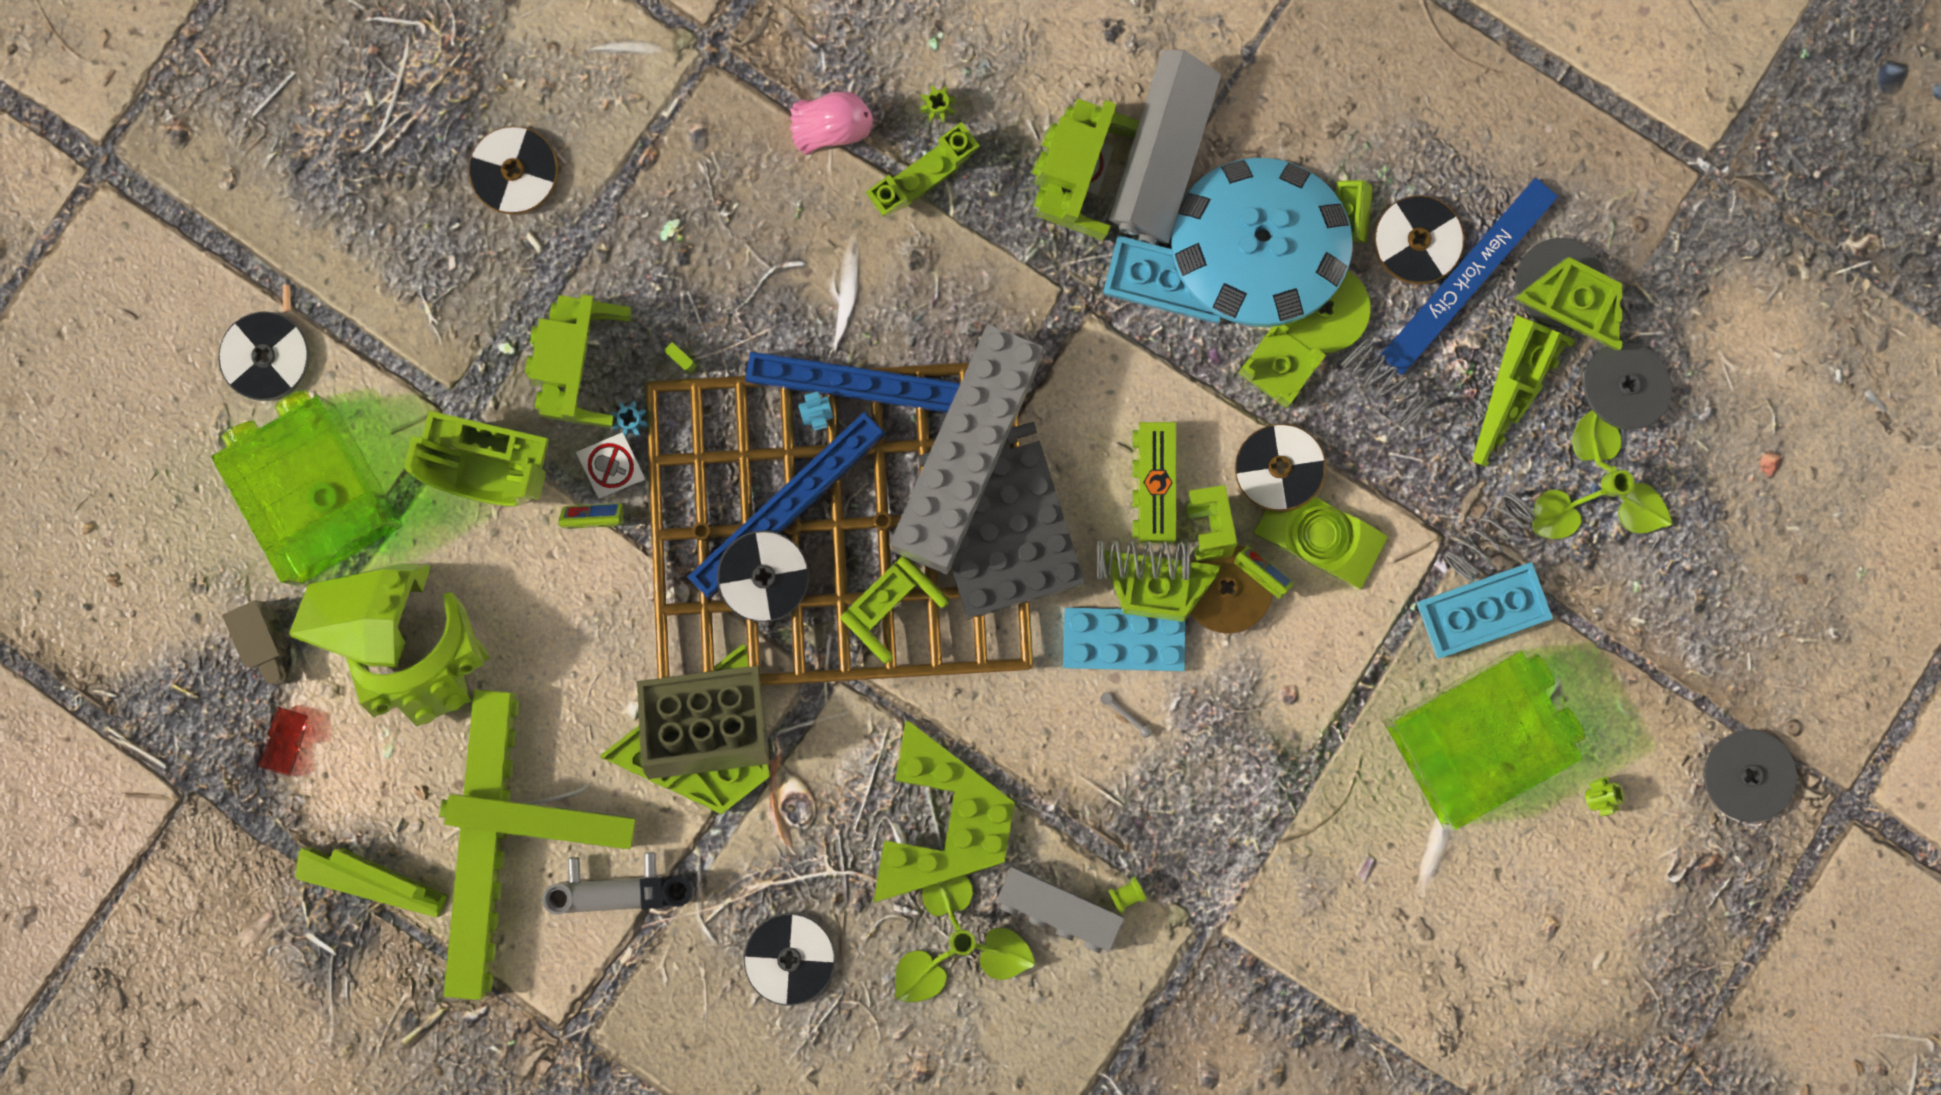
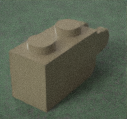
[222,600,288,685]

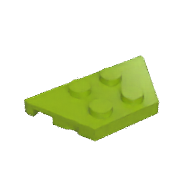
[1515,257,1622,351]
[1104,550,1220,622]

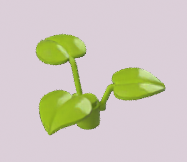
[1532,410,1672,539]
[895,875,1035,1002]

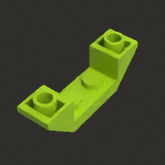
[865,122,980,217]

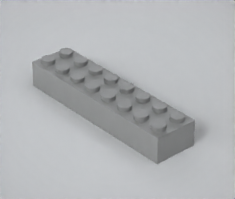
[889,324,1043,575]

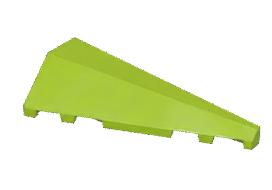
[1472,315,1575,467]

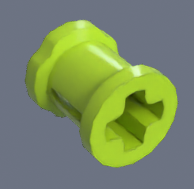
[1108,877,1147,915]

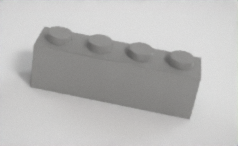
[997,865,1124,954]

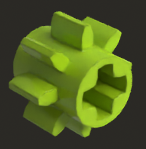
[920,85,956,124]
[1585,777,1624,817]

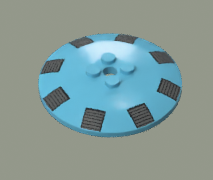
[1171,158,1352,327]

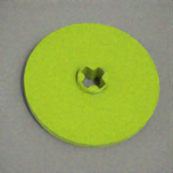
[1284,270,1371,353]

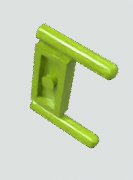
[839,556,949,664]

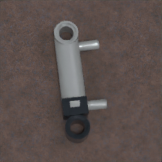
[542,852,696,915]

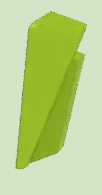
[295,846,448,917]

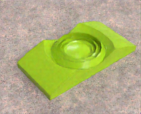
[1253,496,1388,590]

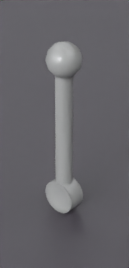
[1100,692,1152,738]

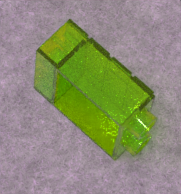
[211,390,403,586]
[1382,650,1586,831]

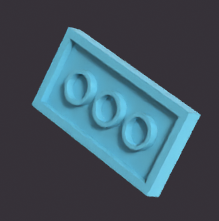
[1102,235,1221,324]
[1416,562,1553,659]
[1063,608,1185,671]

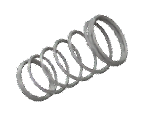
[1341,339,1431,428]
[1445,492,1535,582]
[1097,540,1190,581]

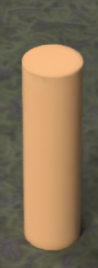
[283,285,291,312]

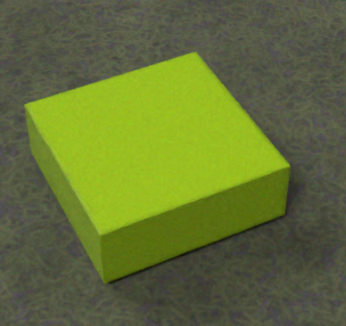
[665,342,698,374]

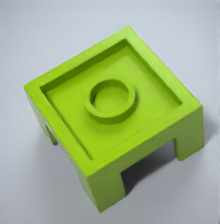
[1238,325,1326,408]
[1185,484,1237,563]

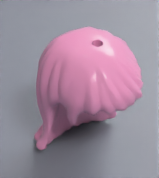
[790,92,873,155]

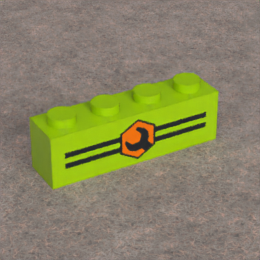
[1132,422,1176,545]

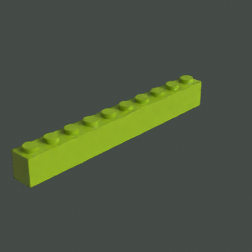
[443,690,520,1000]

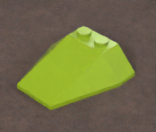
[289,563,431,667]

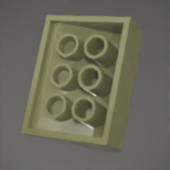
[637,666,770,779]

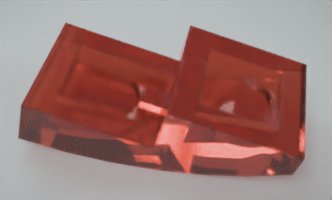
[259,707,308,777]

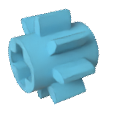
[798,391,834,431]
[610,401,648,438]

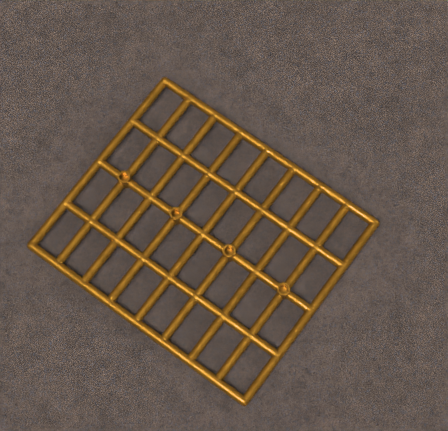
[645,362,1033,686]

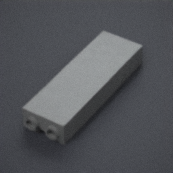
[1109,50,1221,246]

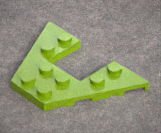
[600,643,771,814]
[873,721,1015,903]

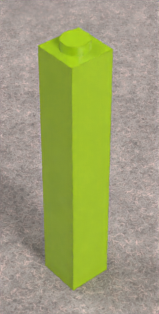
[439,793,635,850]

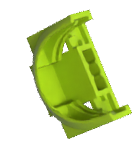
[1032,98,1140,241]
[525,294,632,429]
[404,410,549,507]
[346,592,490,727]

